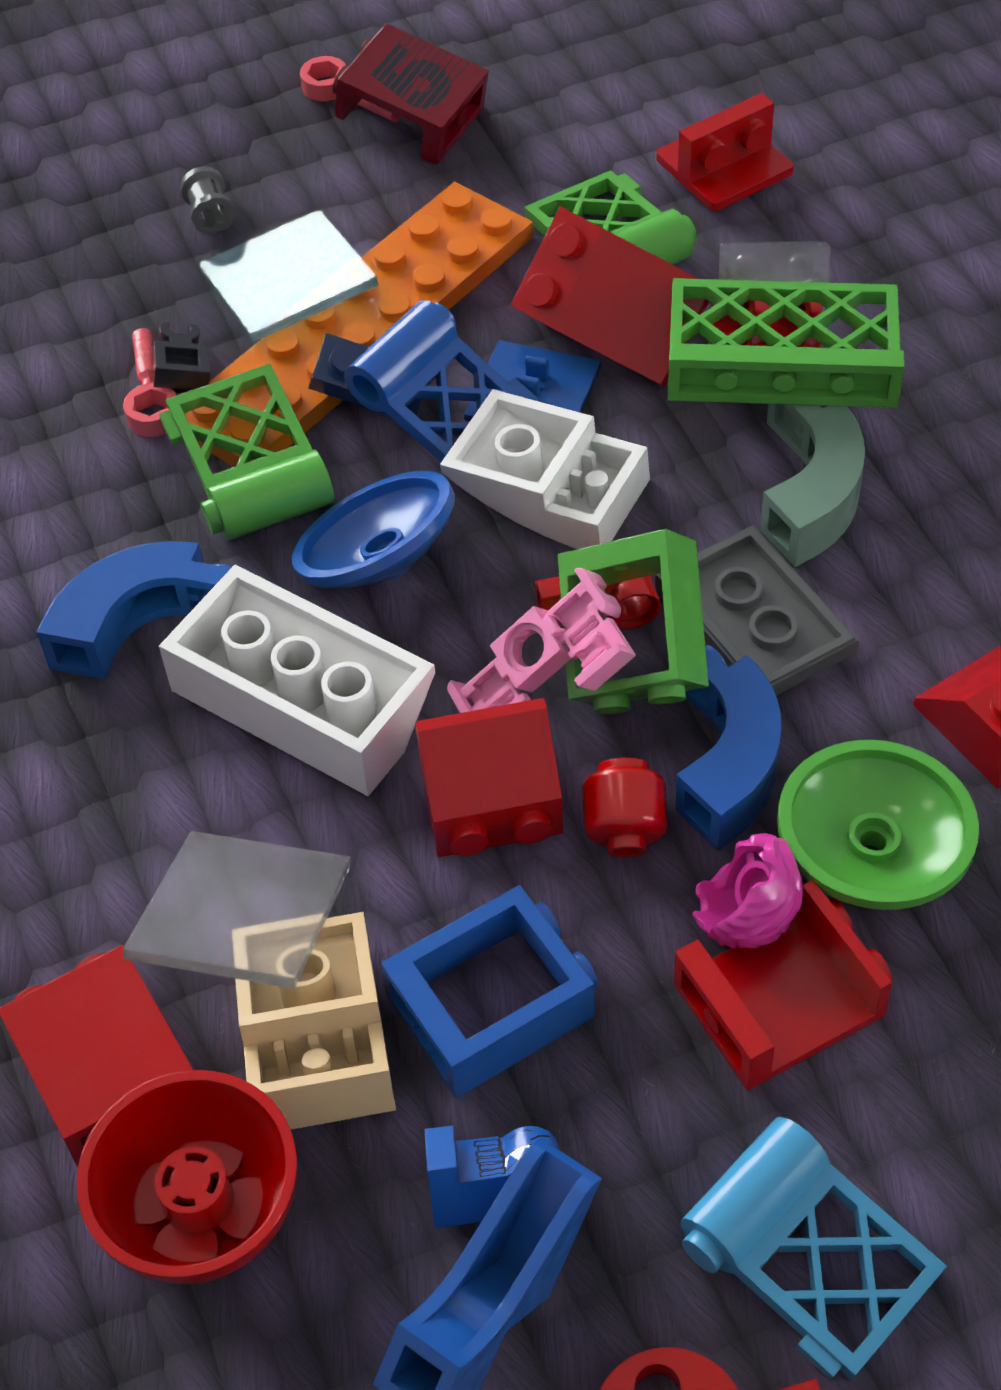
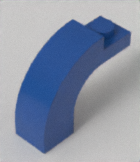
[36,541,248,679]
[667,645,782,851]

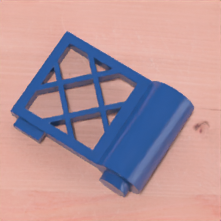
[344,300,538,462]

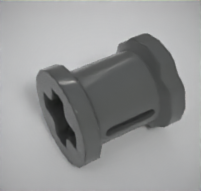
[180,166,236,235]

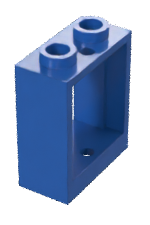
[381,885,598,1098]

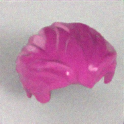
[692,833,803,949]

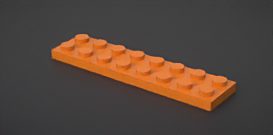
[184,181,533,467]

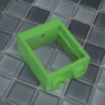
[558,529,709,714]

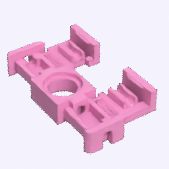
[447,568,636,713]

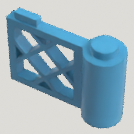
[681,1117,947,1381]

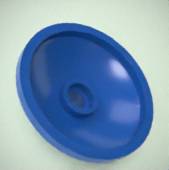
[292,471,455,589]

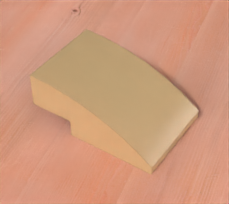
[232,912,396,1130]

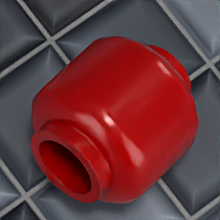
[582,757,668,858]

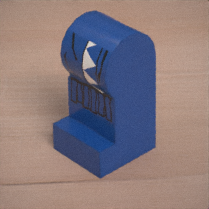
[424,1126,560,1228]

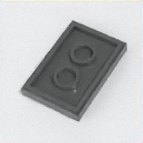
[655,525,859,696]

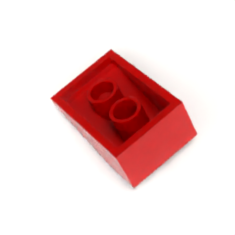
[510,206,710,386]

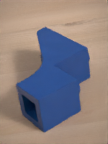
[372,1138,602,1390]

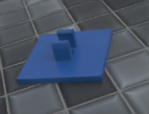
[464,340,601,421]

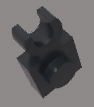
[152,322,211,393]

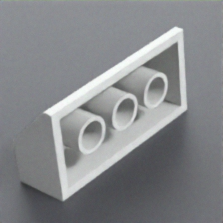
[159,565,435,796]

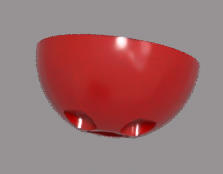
[76,1070,298,1285]

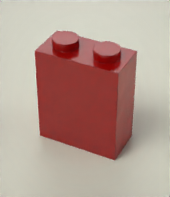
[0,945,193,1168]

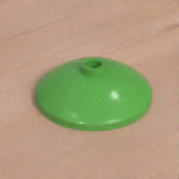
[777,740,979,910]

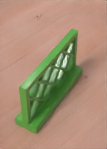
[668,278,904,408]

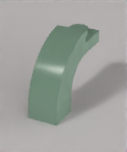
[760,404,865,567]

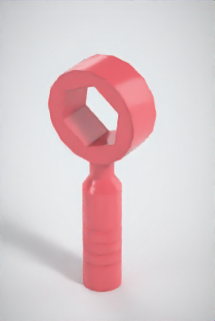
[300,56,401,122]
[123,328,177,437]

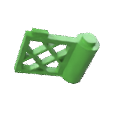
[524,170,697,265]
[159,363,335,541]

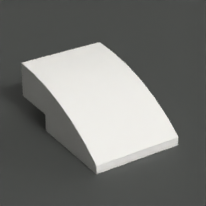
[440,389,650,549]

